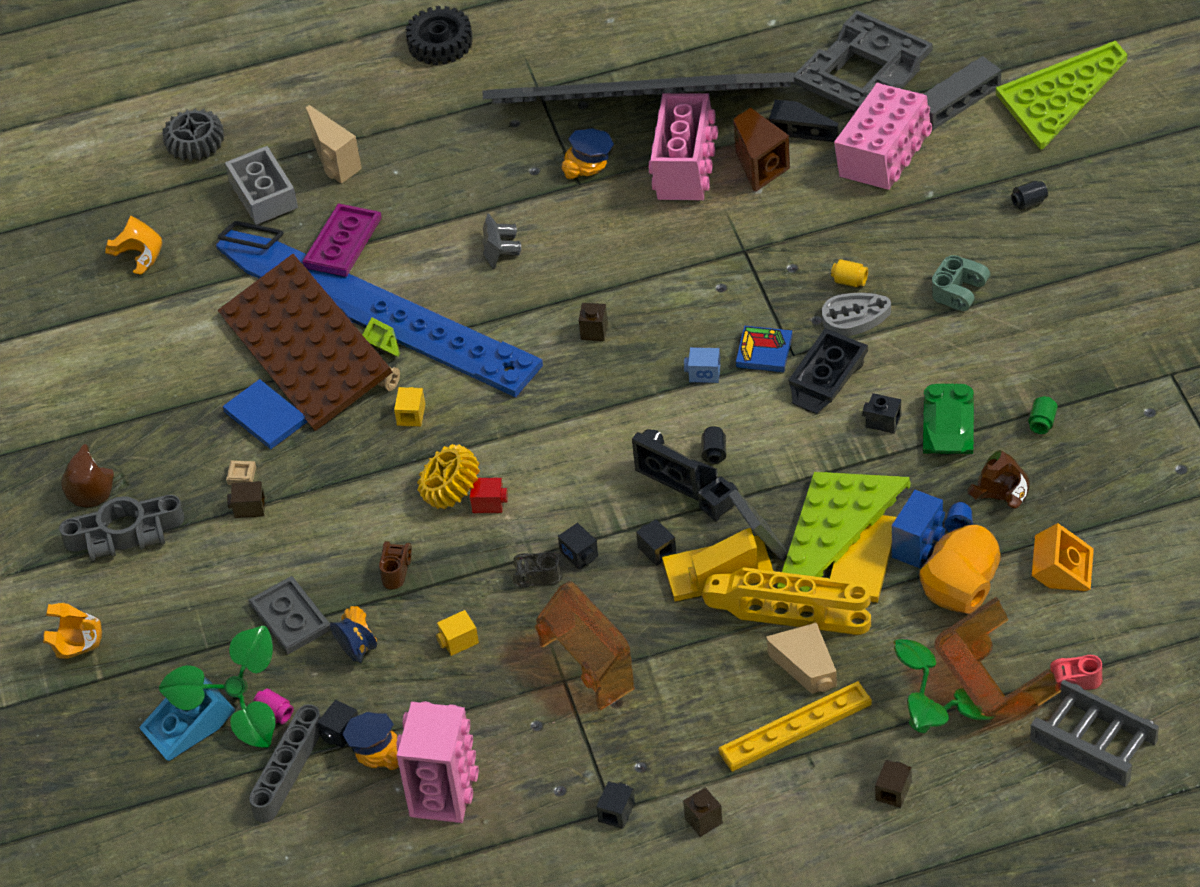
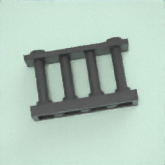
[1030,680,1159,787]

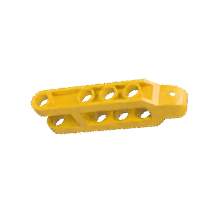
[702,567,871,635]

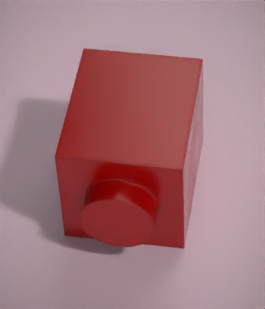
[470,478,508,513]

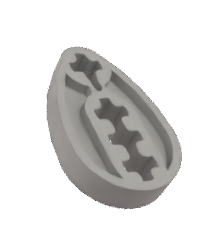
[822,293,891,336]

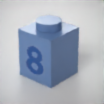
[684,348,721,383]

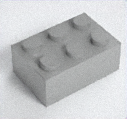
[225,146,298,225]

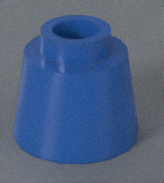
[944,502,973,532]

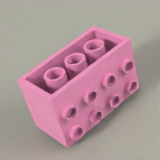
[834,83,932,190]
[649,93,718,200]
[396,702,479,823]

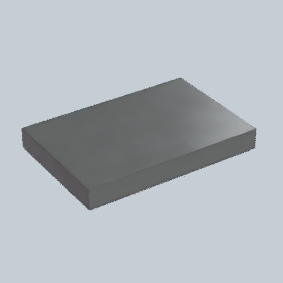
[729,489,788,561]
[248,576,331,655]

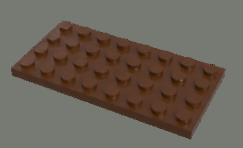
[217,254,393,431]

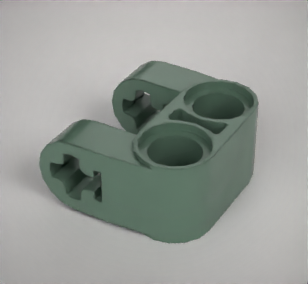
[932,255,991,311]

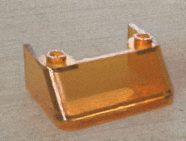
[535,581,635,711]
[934,597,1061,717]

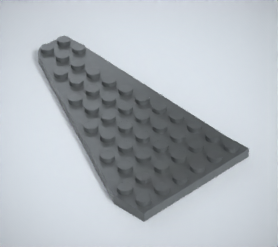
[482,72,796,104]

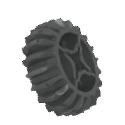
[162,107,224,162]

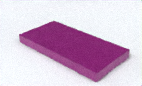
[302,203,382,277]

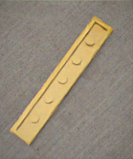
[719,681,872,772]

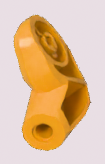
[920,525,1000,614]

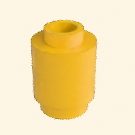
[831,259,868,287]

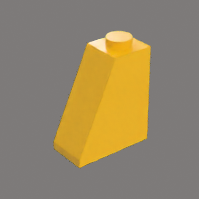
[688,528,758,592]

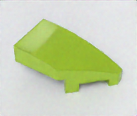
[362,317,400,357]

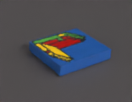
[736,326,793,372]

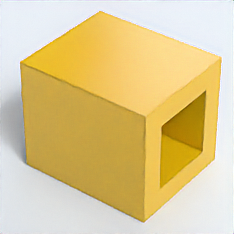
[394,387,425,426]
[436,610,479,656]

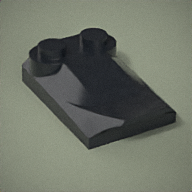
[788,328,868,414]
[632,429,718,501]

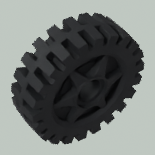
[406,6,473,65]

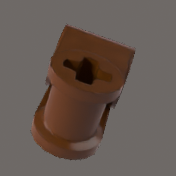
[379,541,412,590]

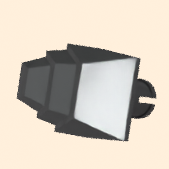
[483,214,521,269]

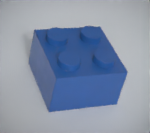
[892,490,945,568]

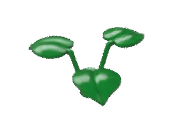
[159,626,276,747]
[893,639,996,733]

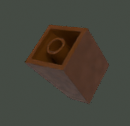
[733,108,790,192]

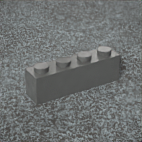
[924,56,1001,130]

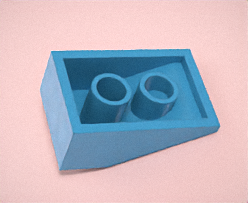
[139,677,236,761]

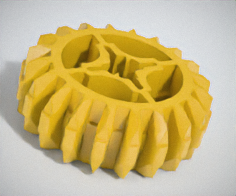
[417,444,480,509]

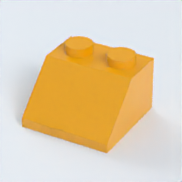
[1032,523,1094,591]

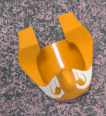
[105,215,162,275]
[43,603,102,659]

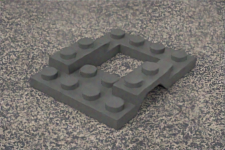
[793,10,932,112]

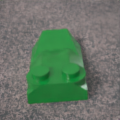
[923,384,974,454]

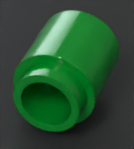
[1028,396,1058,434]

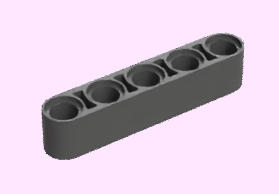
[249,704,321,823]

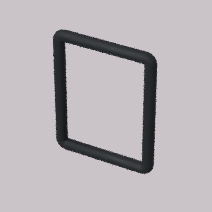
[218,221,284,249]

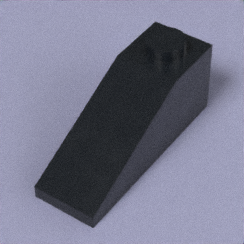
[769,99,839,142]

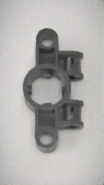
[59,495,184,562]

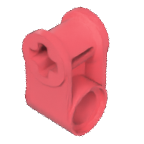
[1050,655,1102,693]

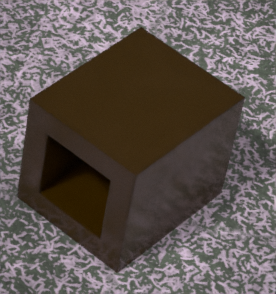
[578,303,608,341]
[227,481,265,518]
[875,760,912,808]
[683,787,723,837]

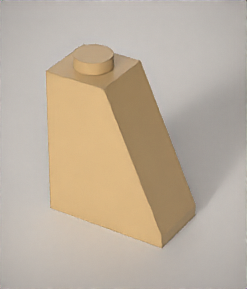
[766,623,837,694]

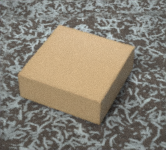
[226,460,256,485]

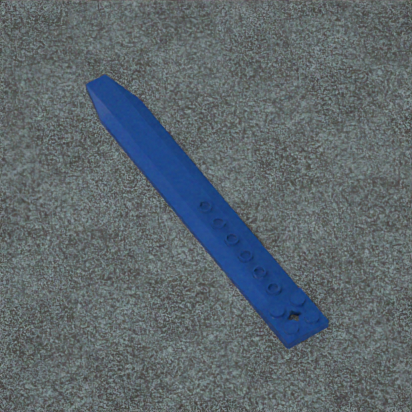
[216,230,543,397]

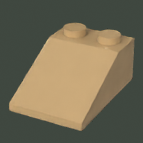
[306,105,362,184]

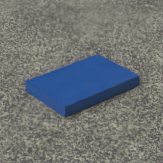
[223,379,307,450]

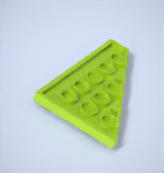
[995,41,1127,150]
[777,472,911,592]

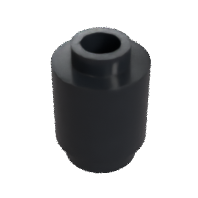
[1011,180,1048,210]
[701,426,727,464]

